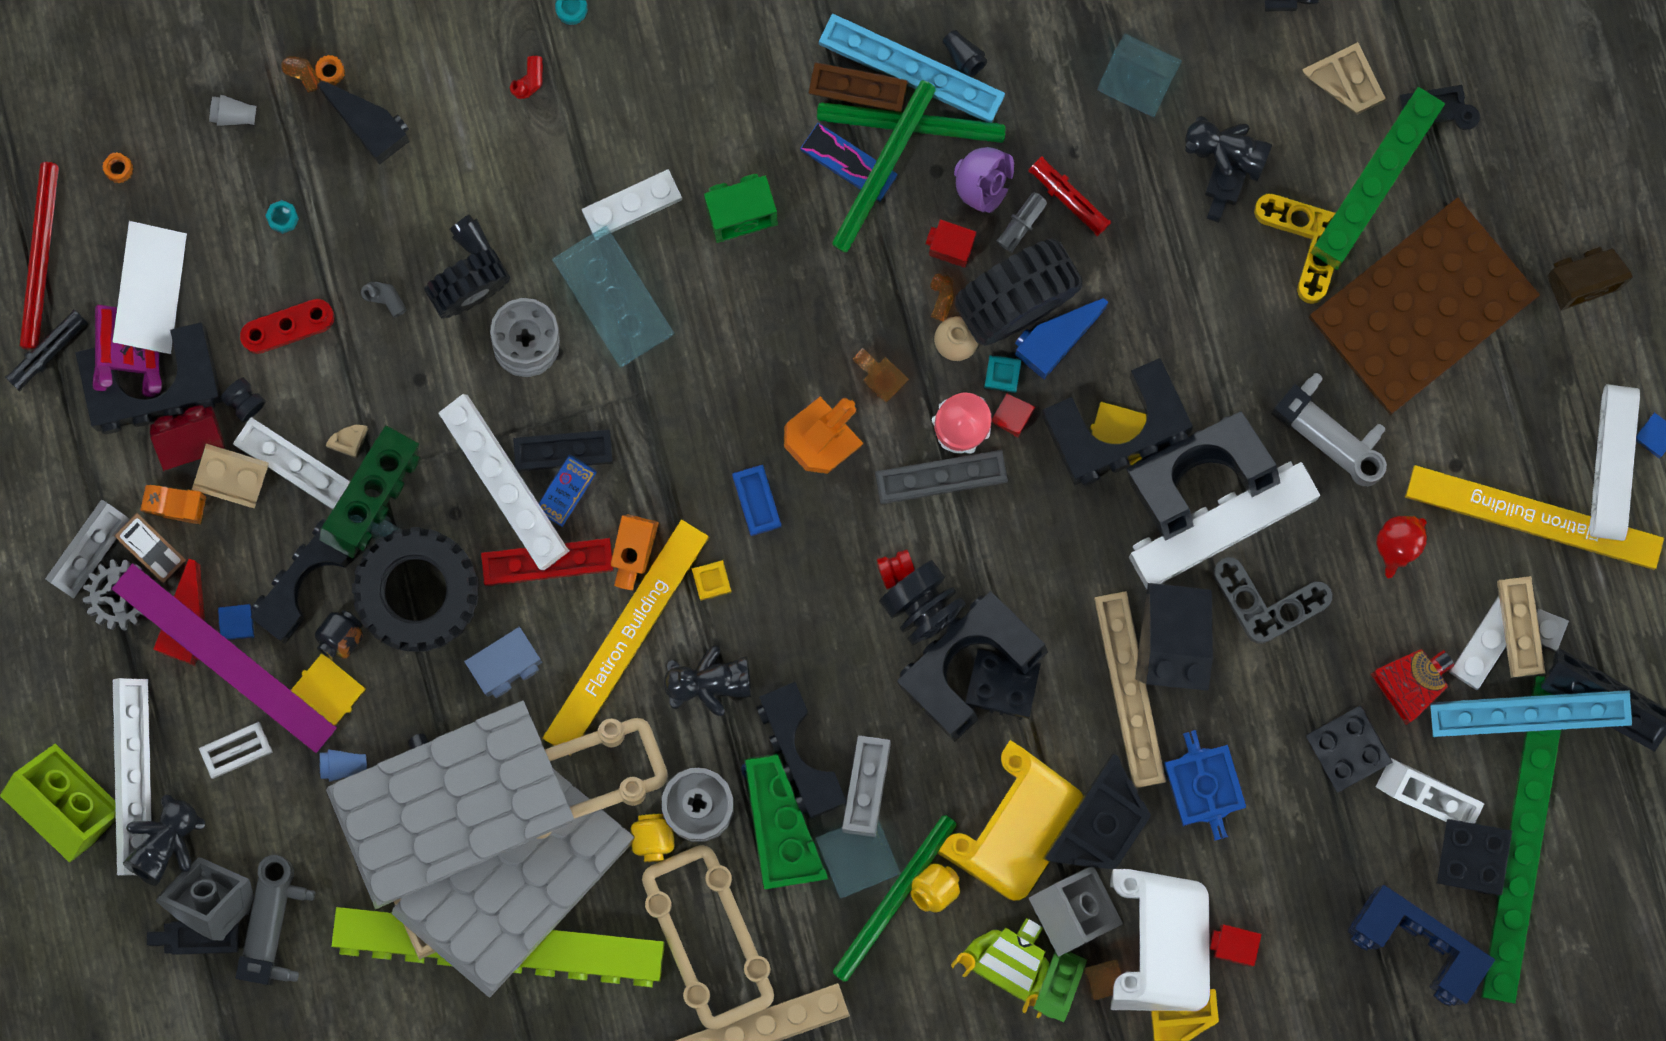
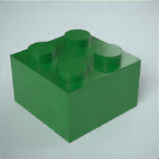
[704,174,778,243]

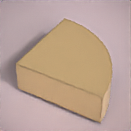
[326,425,368,458]

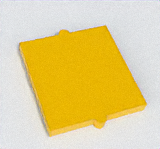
[1090,402,1146,465]
[291,654,366,726]

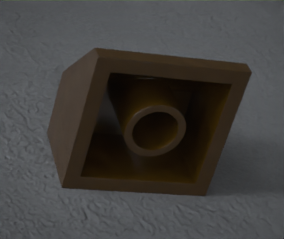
[1547,247,1633,311]

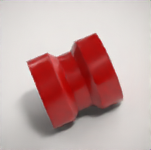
[876,549,915,590]

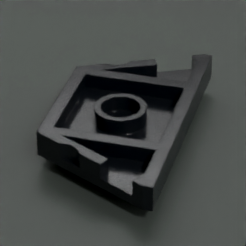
[1043,754,1151,870]

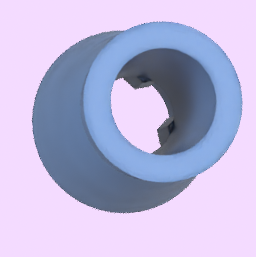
[320,749,367,782]

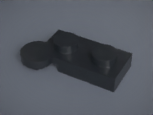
[1398,85,1480,130]

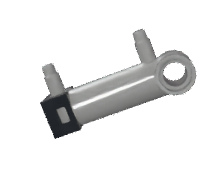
[1271,373,1387,487]

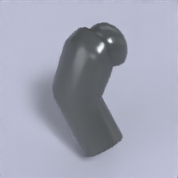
[361,282,407,318]

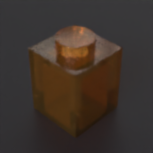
[1084,959,1121,1001]

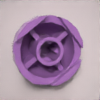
[954,147,1014,213]

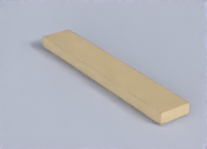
[1094,591,1166,788]

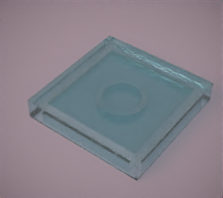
[816,819,901,899]

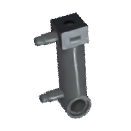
[235,855,316,986]

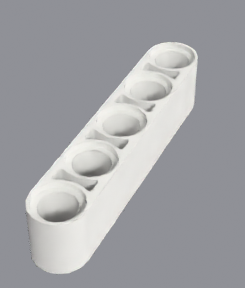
[1590,384,1640,541]

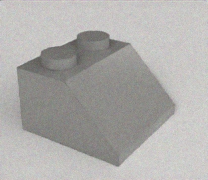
[1029,867,1123,957]

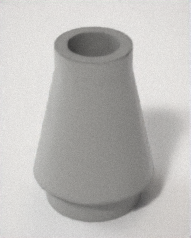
[209,95,256,126]

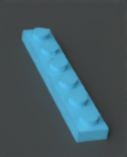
[819,13,1005,123]
[1430,690,1632,737]

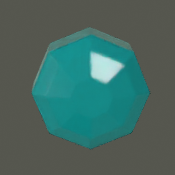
[265,200,299,234]

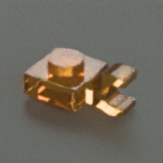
[853,348,909,403]

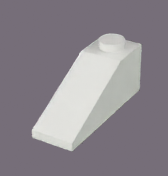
[1376,758,1484,824]

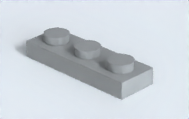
[45,500,130,599]
[842,735,891,837]

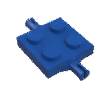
[1164,730,1246,841]

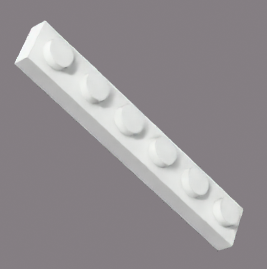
[439,394,569,570]
[113,678,151,875]

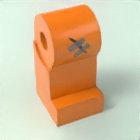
[140,485,206,525]

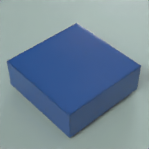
[1636,412,1666,459]
[218,604,255,640]

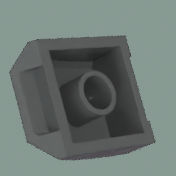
[155,857,254,940]

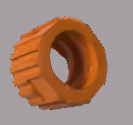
[315,55,345,85]
[102,152,133,183]

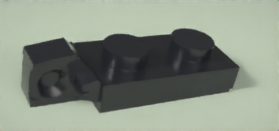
[147,921,239,955]

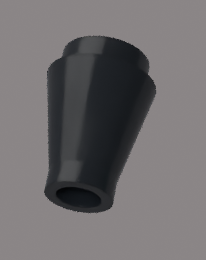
[942,30,987,77]
[449,214,493,255]

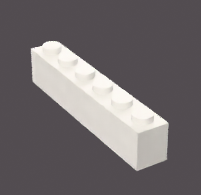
[1129,461,1320,589]

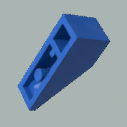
[1015,298,1108,380]

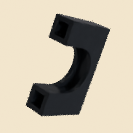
[75,322,223,434]
[1042,358,1193,486]
[1126,411,1281,541]
[897,591,1048,742]

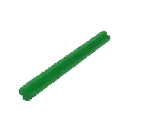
[832,80,936,252]
[817,102,1006,143]
[833,815,957,982]

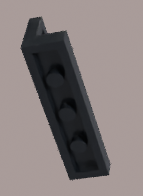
[1541,648,1666,752]

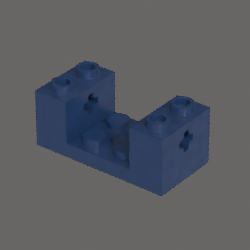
[1347,885,1495,1007]

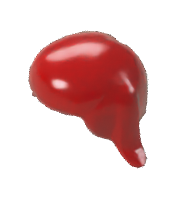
[1376,516,1427,578]

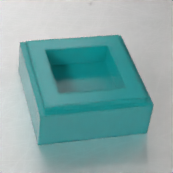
[984,355,1021,393]

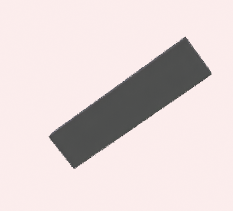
[875,450,1008,504]

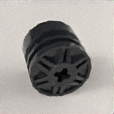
[879,560,966,646]

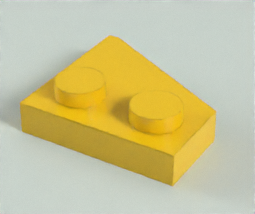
[1151,989,1219,1041]

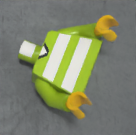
[951,918,1049,1018]

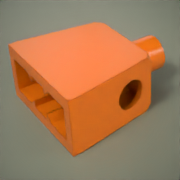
[611,514,659,590]

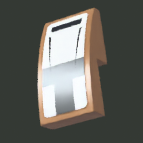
[114,513,186,583]

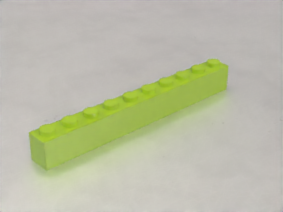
[331,907,665,988]

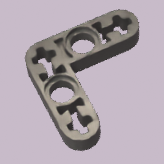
[1213,557,1332,644]

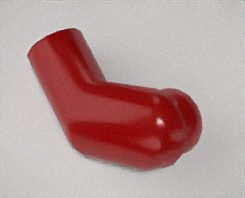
[510,56,543,99]

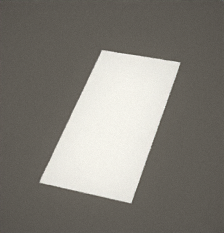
[113,221,187,354]

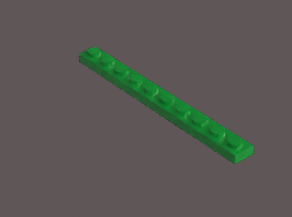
[1481,676,1561,1004]

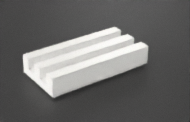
[199,722,273,779]

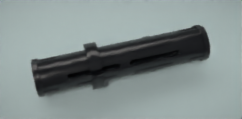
[5,309,88,392]

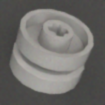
[662,768,734,842]

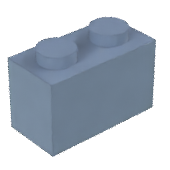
[464,626,543,698]

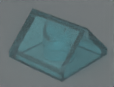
[1097,33,1182,117]

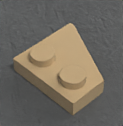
[1302,42,1386,115]

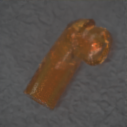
[930,273,954,322]

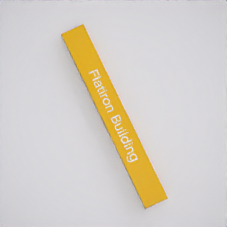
[1405,465,1664,570]
[542,519,709,756]

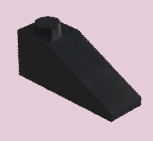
[317,80,410,165]

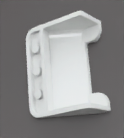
[1110,869,1210,1011]

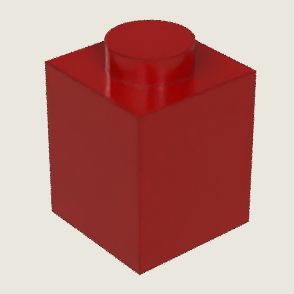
[925,219,977,268]
[1209,924,1262,967]

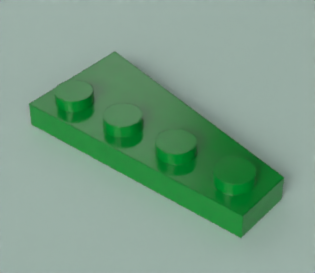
[744,754,828,889]

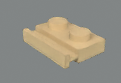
[192,444,269,508]

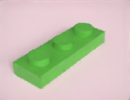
[1033,951,1087,1022]

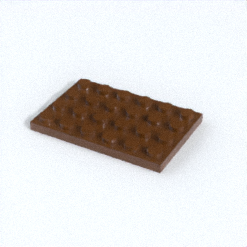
[1309,197,1540,416]

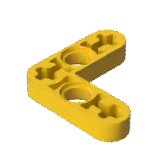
[1254,194,1335,304]

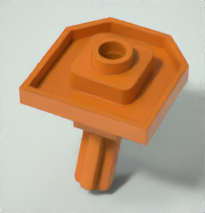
[784,396,863,474]

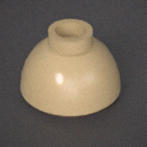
[934,316,979,361]

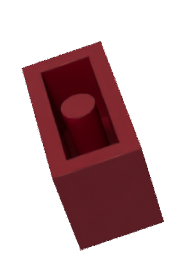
[150,406,225,471]

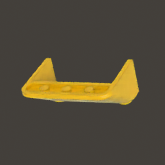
[938,740,1084,901]

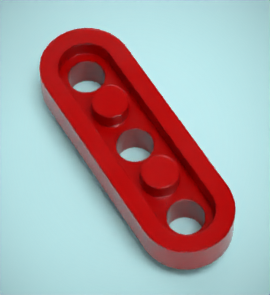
[240,299,335,354]

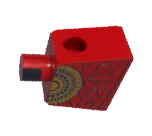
[1370,649,1455,725]

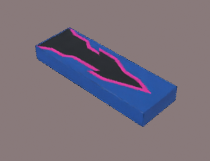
[800,123,898,202]

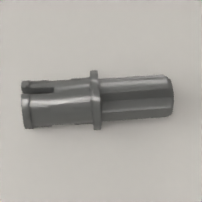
[996,192,1047,253]

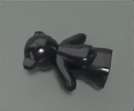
[1185,116,1272,182]
[664,646,751,716]
[123,794,205,886]

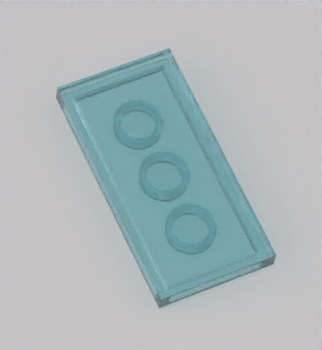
[552,225,675,368]

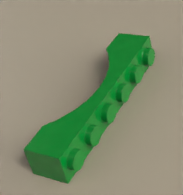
[1311,87,1445,270]

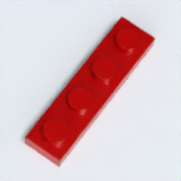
[481,538,614,586]

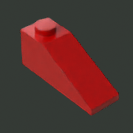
[153,559,205,666]

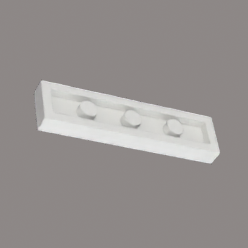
[233,417,350,510]

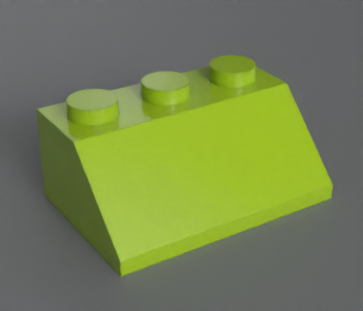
[0,744,116,863]

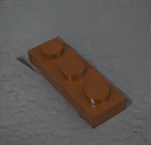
[808,62,909,113]

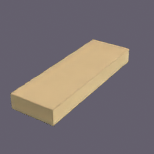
[1497,576,1545,678]

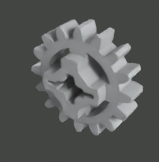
[83,559,150,630]

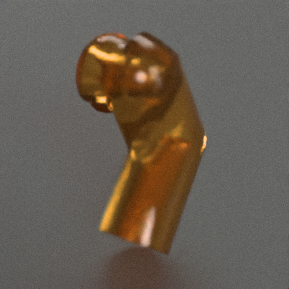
[281,56,320,93]

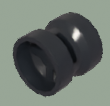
[220,377,266,423]

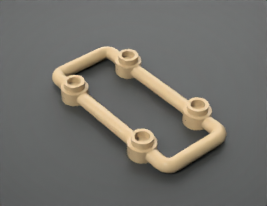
[537,718,668,839]
[642,845,774,1030]

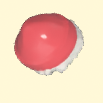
[932,393,992,454]

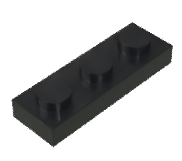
[513,430,613,472]

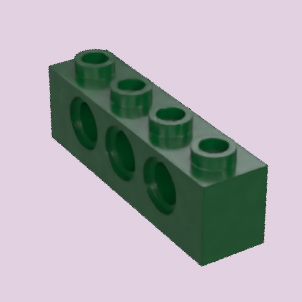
[319,425,421,558]

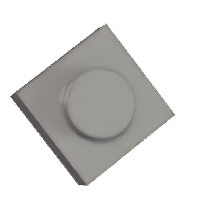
[1536,609,1569,652]

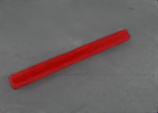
[20,162,59,350]

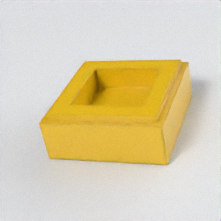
[692,560,732,601]

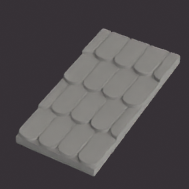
[326,700,574,909]
[391,769,635,998]

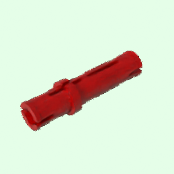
[1028,156,1111,237]

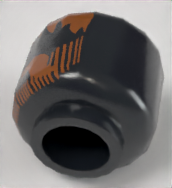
[315,610,363,660]

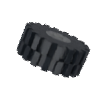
[424,249,510,319]

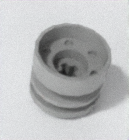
[490,298,560,377]

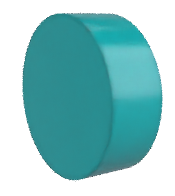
[555,0,588,25]

